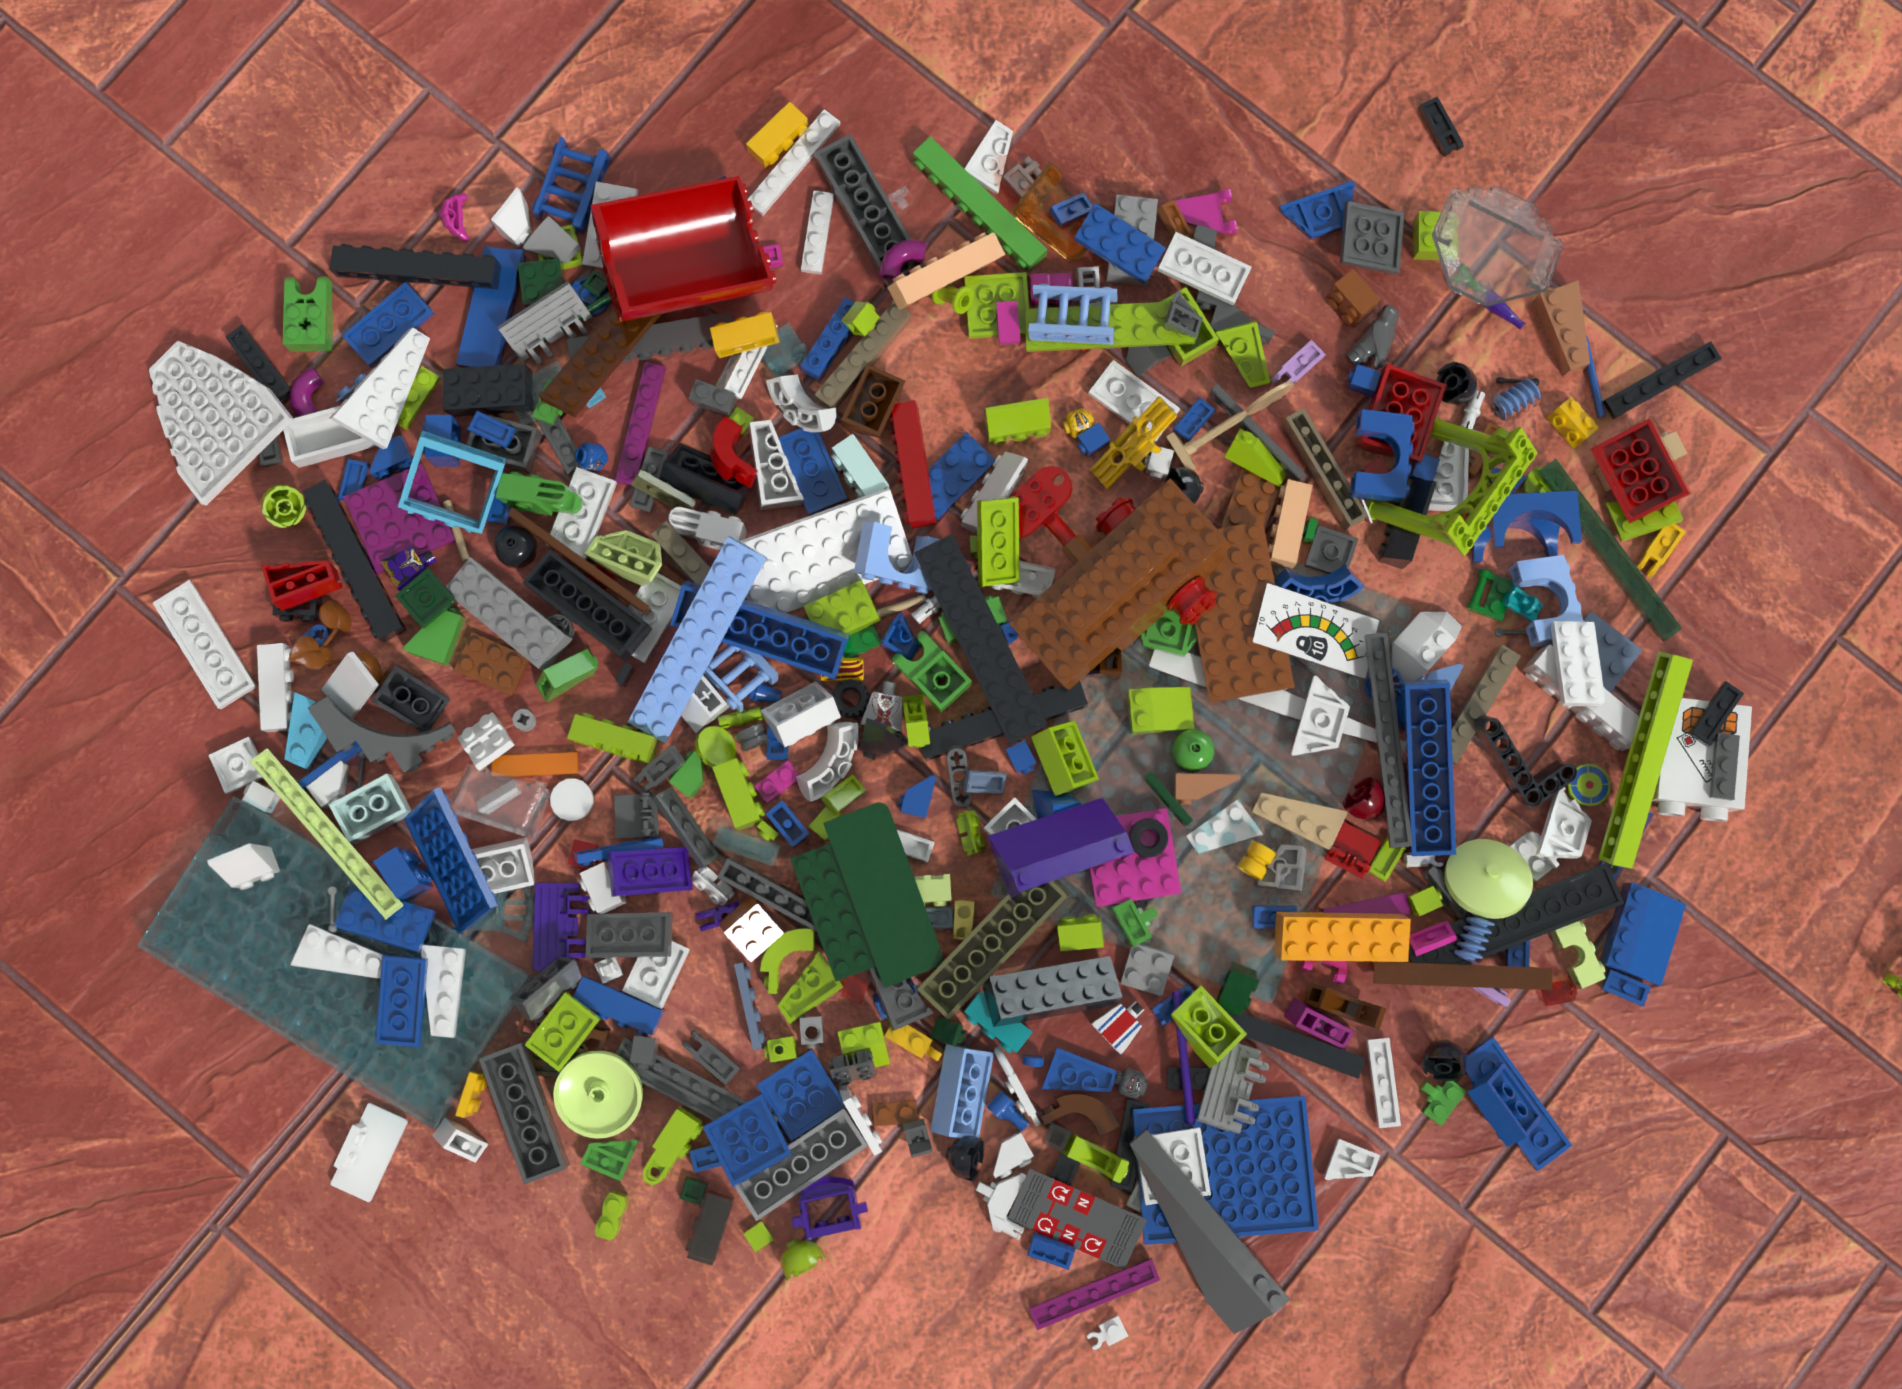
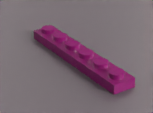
[615,362,666,487]
[1029,1258,1160,1330]

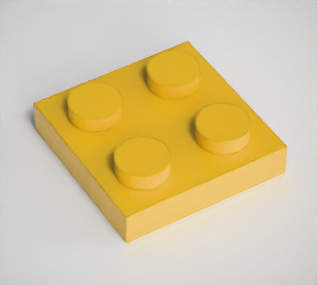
[455,1070,487,1118]

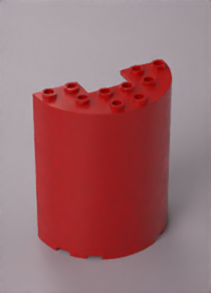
[591,176,776,322]

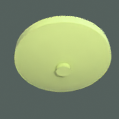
[1444,839,1533,919]
[553,1051,643,1138]

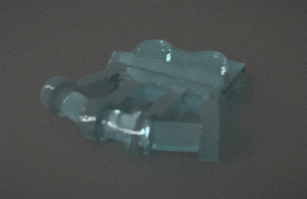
[474,886,534,942]

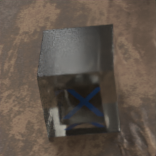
[1041,1122,1072,1152]

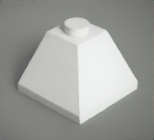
[491,188,532,248]

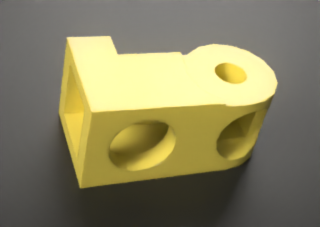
[953,899,975,940]

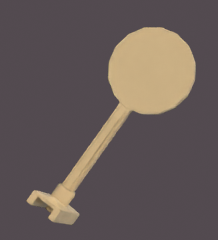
[1166,381,1295,471]

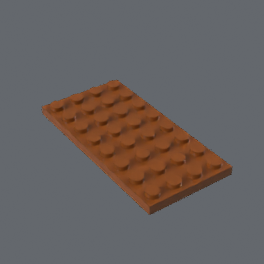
[1195,521,1295,703]

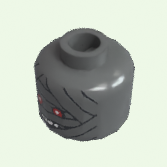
[1114,1067,1148,1099]

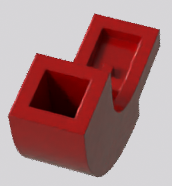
[710,416,758,488]

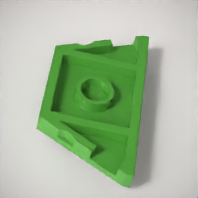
[1140,610,1198,657]

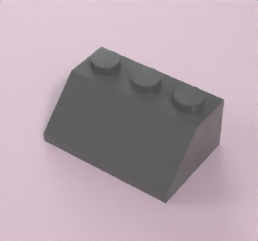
[509,956,582,1021]

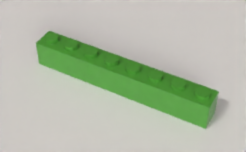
[913,136,1048,273]

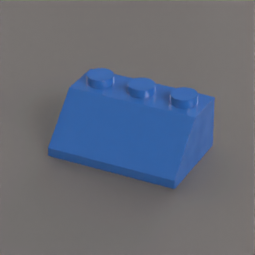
[1467,1062,1542,1147]

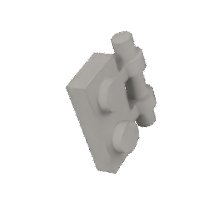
[1003,156,1056,209]

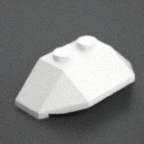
[1391,612,1462,682]

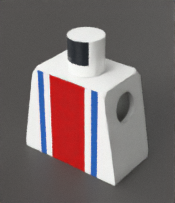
[1090,1001,1144,1054]

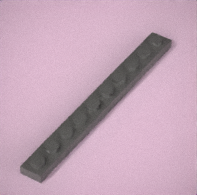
[1364,633,1413,848]

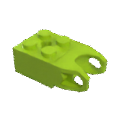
[643,1106,704,1186]

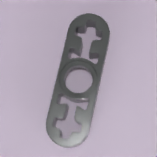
[946,745,972,807]

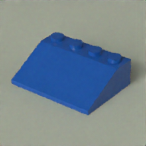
[1599,882,1686,986]

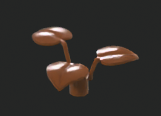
[288,600,382,683]

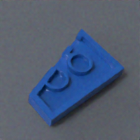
[1041,1048,1118,1092]

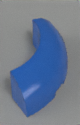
[1275,564,1365,603]

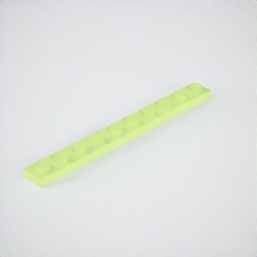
[249,748,404,920]

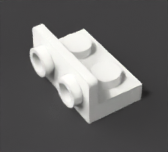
[1509,831,1559,882]

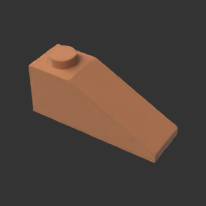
[1173,773,1241,805]

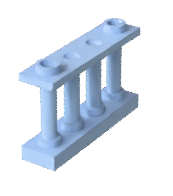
[1028,284,1118,345]
[704,645,778,713]

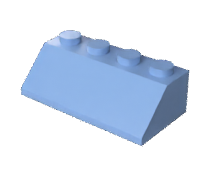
[930,1044,994,1138]

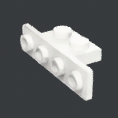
[991,561,1055,598]

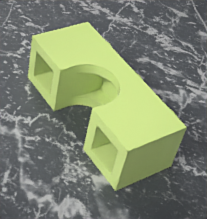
[1550,921,1606,989]

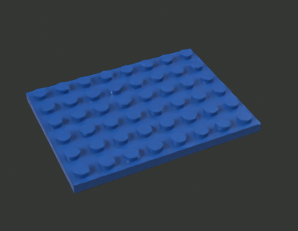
[1132,1096,1319,1245]

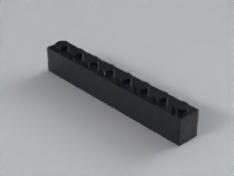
[329,244,501,289]
[302,480,406,642]
[921,681,1088,761]

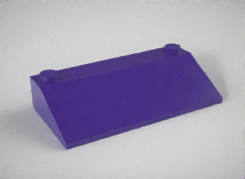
[987,798,1134,898]

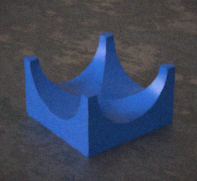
[1468,491,1582,563]

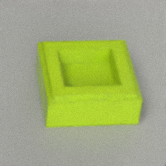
[744,1221,774,1253]

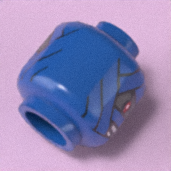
[575,442,608,471]

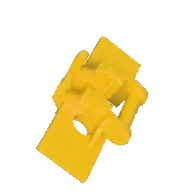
[1090,396,1178,489]

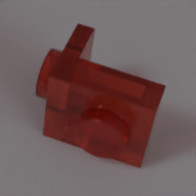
[1541,978,1577,1007]

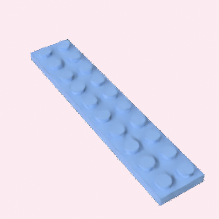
[628,536,767,743]

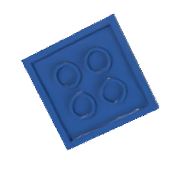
[757,1049,845,1141]
[703,1094,792,1187]

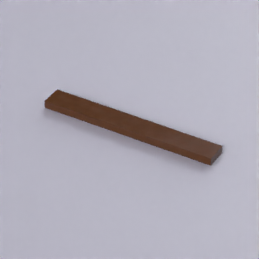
[508,507,652,615]
[1373,961,1552,990]

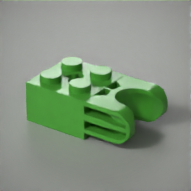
[283,276,333,352]
[496,471,583,516]
[891,631,972,714]

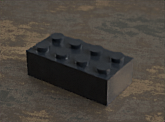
[443,364,533,417]

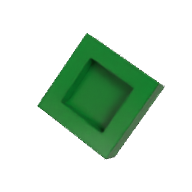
[1302,518,1318,544]

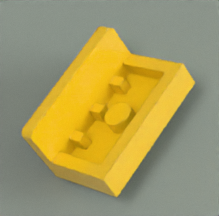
[1547,397,1599,448]

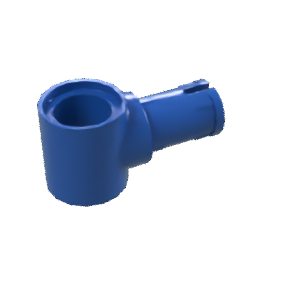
[987,1090,1030,1132]

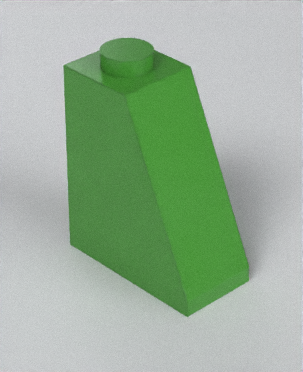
[403,608,466,666]
[536,649,598,703]

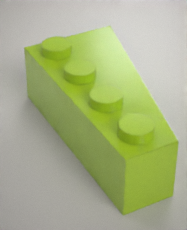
[567,712,660,764]

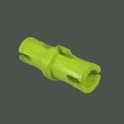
[718,707,763,729]

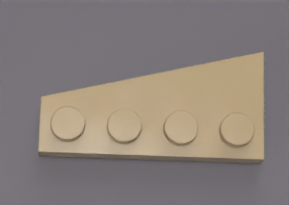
[1251,793,1348,851]

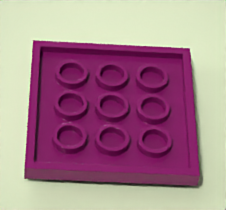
[344,463,455,575]

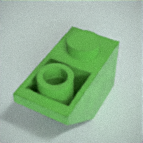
[669,750,705,799]

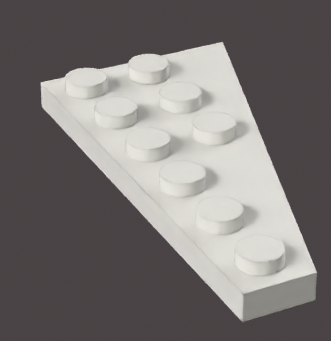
[329,328,430,449]

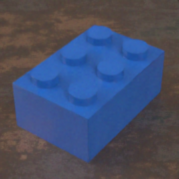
[373,847,434,901]

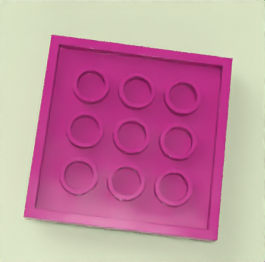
[1089,808,1182,907]

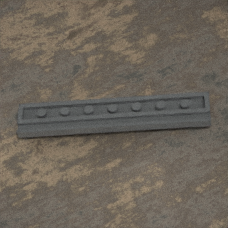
[616,1037,779,1122]

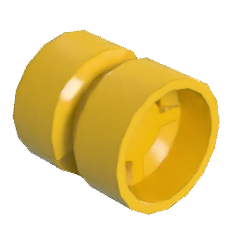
[1237,840,1276,881]

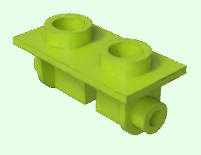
[956,810,985,856]

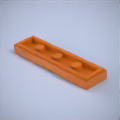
[492,752,579,778]

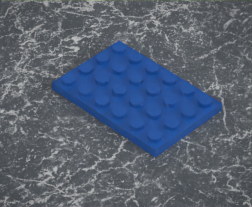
[404,787,498,934]

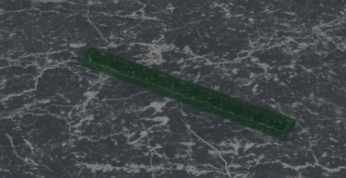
[1537,459,1682,641]

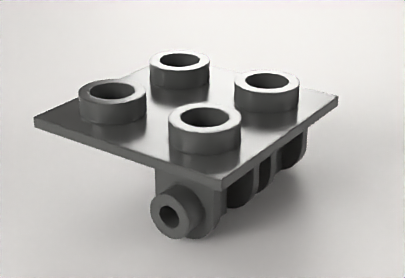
[614,793,659,839]
[828,1049,878,1086]

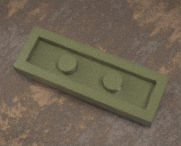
[630,469,696,510]

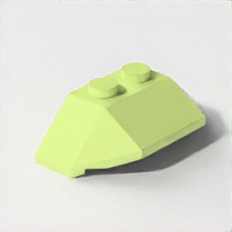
[584,530,662,586]

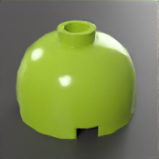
[260,484,306,528]
[781,1238,826,1281]

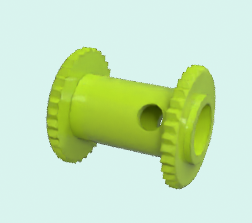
[931,283,973,314]

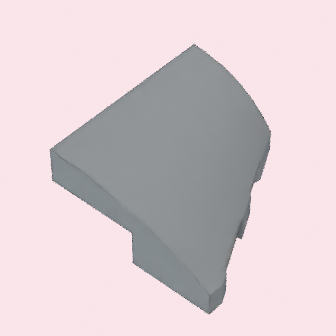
[523,216,581,264]
[1258,844,1306,892]

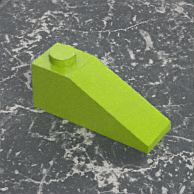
[1224,429,1287,487]
[902,694,930,748]

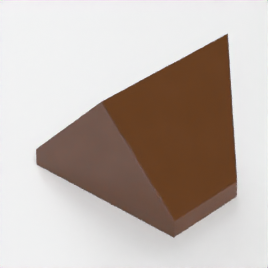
[1085,647,1122,679]

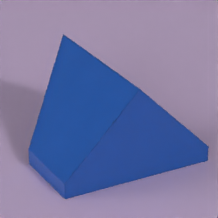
[880,611,919,661]
[1032,789,1082,819]

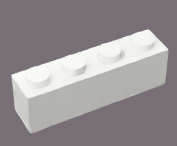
[257,643,294,732]

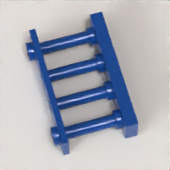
[532,137,610,234]

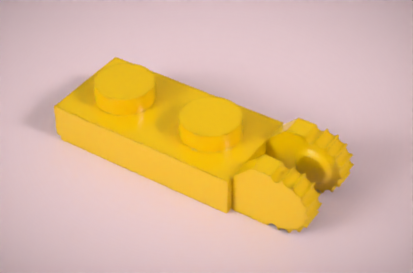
[1635,524,1686,578]

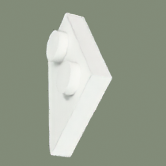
[1323,1138,1380,1180]

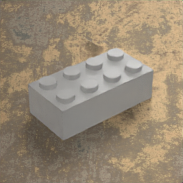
[1106,195,1158,287]

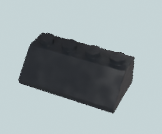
[659,443,752,515]
[1377,479,1437,569]

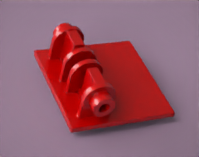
[1324,822,1381,879]

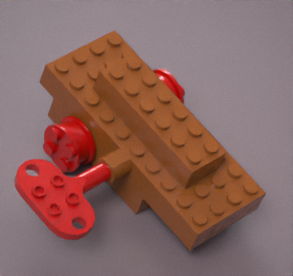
[1009,466,1231,690]

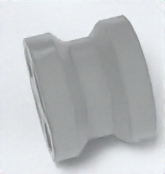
[512,709,536,732]

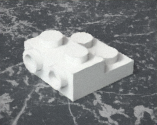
[457,712,514,771]

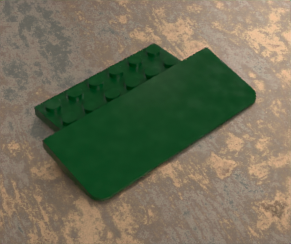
[790,802,943,988]

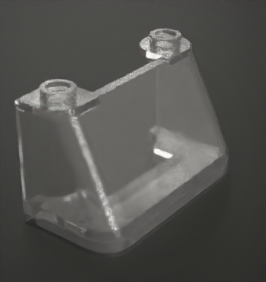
[449,763,551,839]

